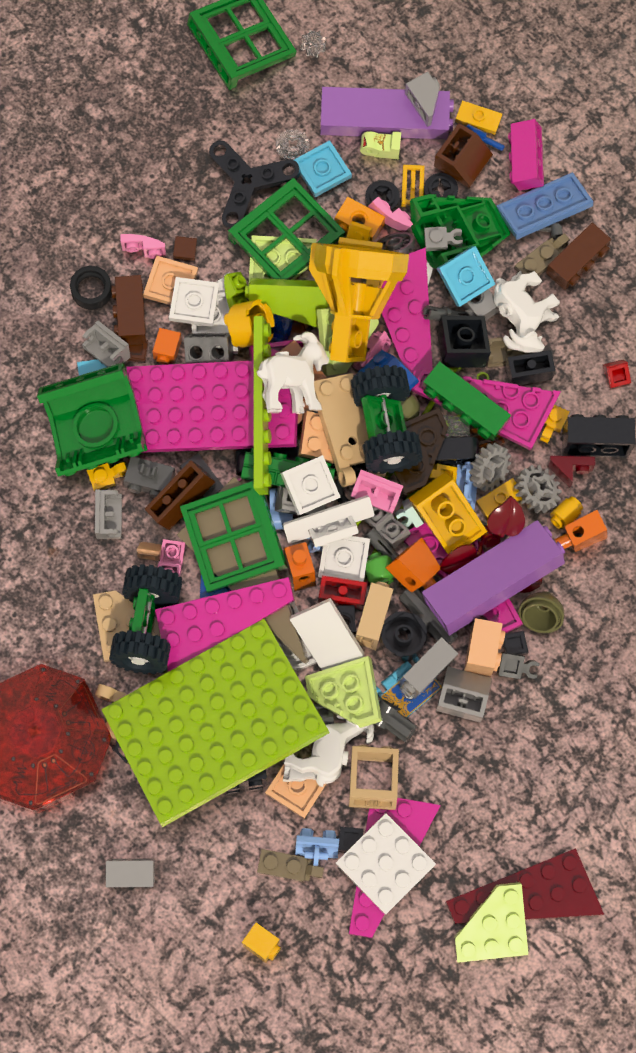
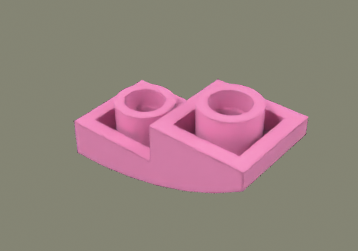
[368,196,413,232]
[120,234,166,259]
[158,539,186,577]

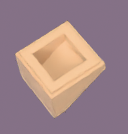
[137,542,162,561]

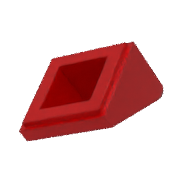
[603,360,631,388]

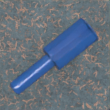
[466,124,505,151]

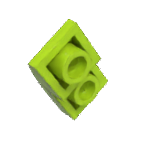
[224,272,248,309]

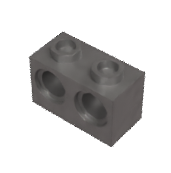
[184,333,234,364]

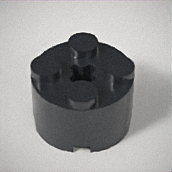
[380,611,427,662]

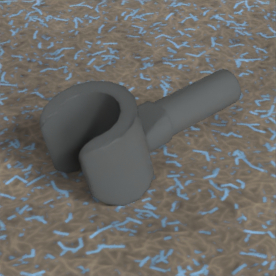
[538,223,563,239]

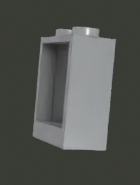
[398,637,459,699]

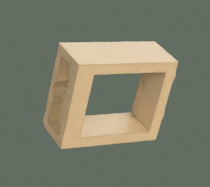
[355,581,393,651]
[349,745,399,810]

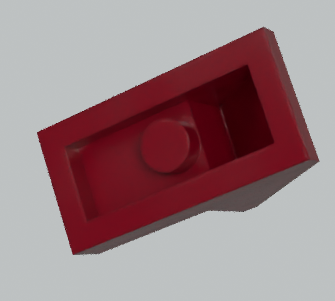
[548,456,595,488]

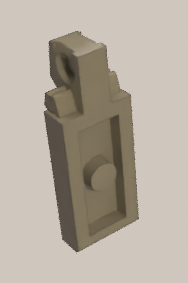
[514,233,570,276]
[257,849,324,882]

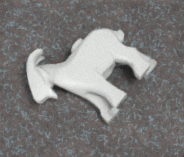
[493,271,560,353]
[257,332,329,414]
[283,715,374,787]

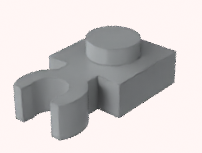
[424,227,463,251]

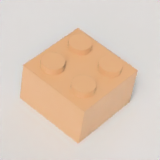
[464,618,505,678]

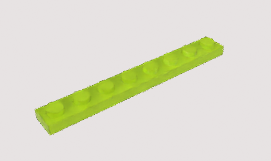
[254,316,272,495]

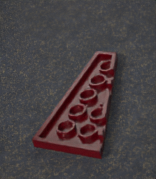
[445,848,604,924]

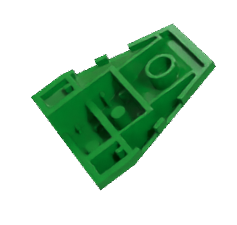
[410,194,511,269]

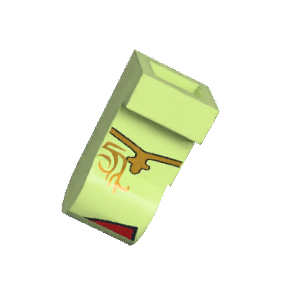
[360,132,401,159]

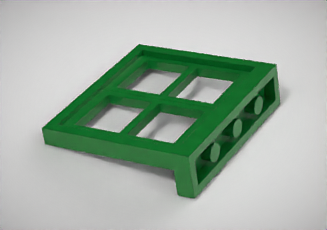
[187,0,297,90]
[228,178,345,280]
[180,481,288,593]

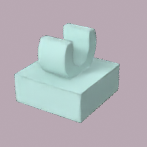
[395,498,424,528]

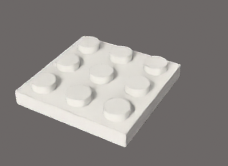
[335,814,436,915]

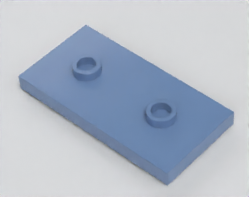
[497,172,593,240]

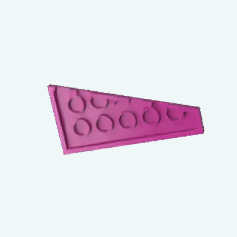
[155,577,295,672]

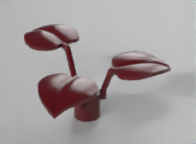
[440,496,543,593]

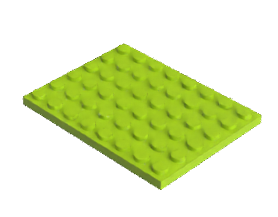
[101,619,330,827]

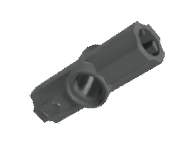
[399,589,458,645]
[375,698,418,742]

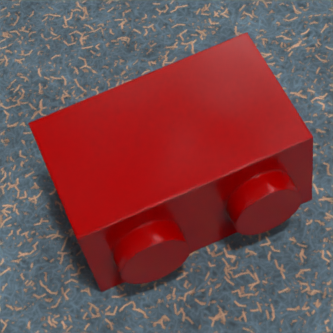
[318,575,367,610]

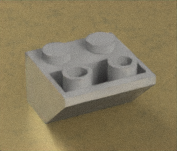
[436,666,492,723]

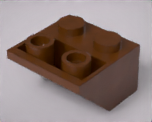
[434,123,493,188]

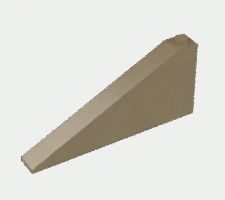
[177,477,309,664]

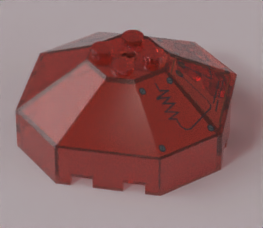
[0,664,112,814]

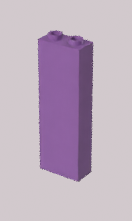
[320,87,454,140]
[422,520,565,636]

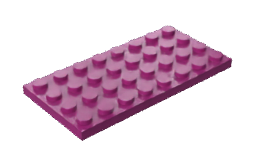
[126,360,298,453]

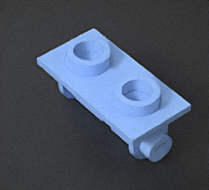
[456,462,477,510]

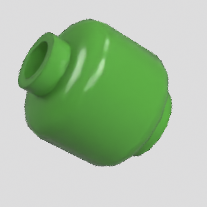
[365,552,394,584]

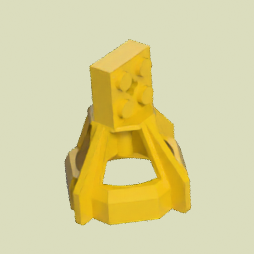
[309,243,409,363]

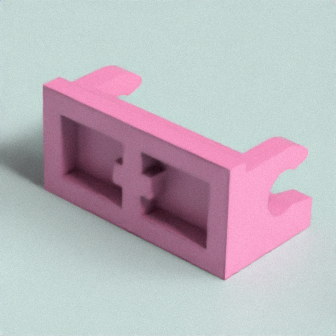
[350,470,403,514]

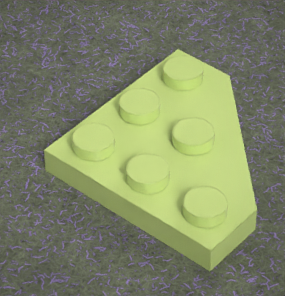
[248,235,317,299]
[317,308,379,376]
[305,656,382,728]
[454,882,528,962]

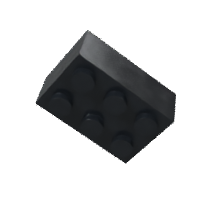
[562,414,636,458]

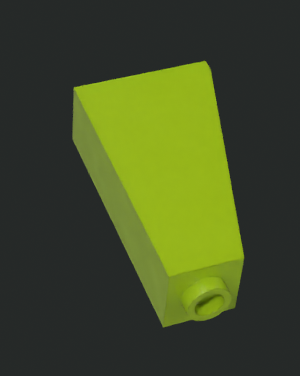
[245,278,329,328]

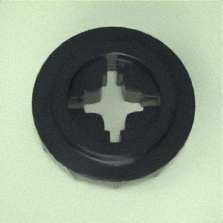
[424,173,458,198]
[365,180,400,210]

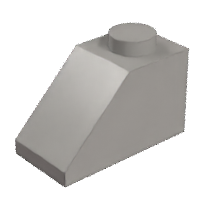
[405,72,440,127]

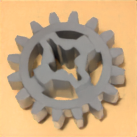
[469,443,511,492]
[514,465,562,513]

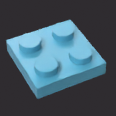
[294,140,352,197]
[436,246,495,307]

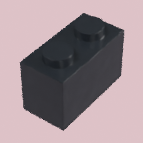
[505,350,556,385]

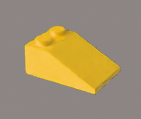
[408,472,487,554]

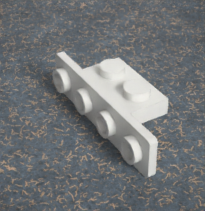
[283,495,374,547]

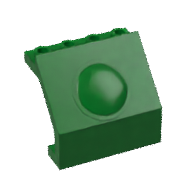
[37,362,148,477]

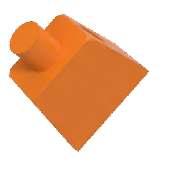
[554,510,607,552]
[385,537,440,592]
[283,542,316,592]

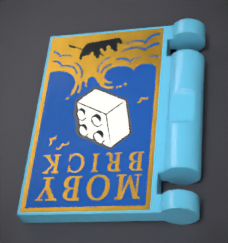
[376,657,442,717]

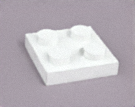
[169,277,220,327]
[280,455,341,515]
[318,536,370,582]

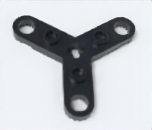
[209,141,300,230]

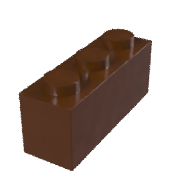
[546,222,611,290]
[111,275,147,345]
[145,460,215,530]

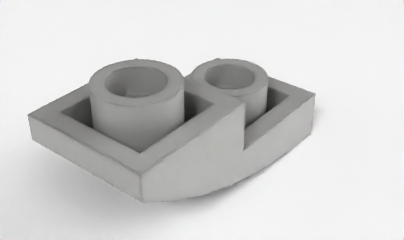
[364,506,411,549]

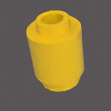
[550,496,583,529]

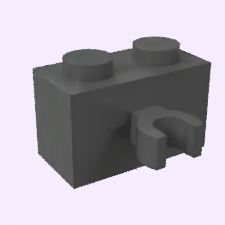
[124,457,175,498]

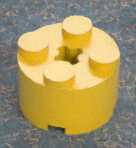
[224,299,275,348]

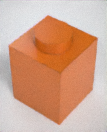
[152,328,182,365]

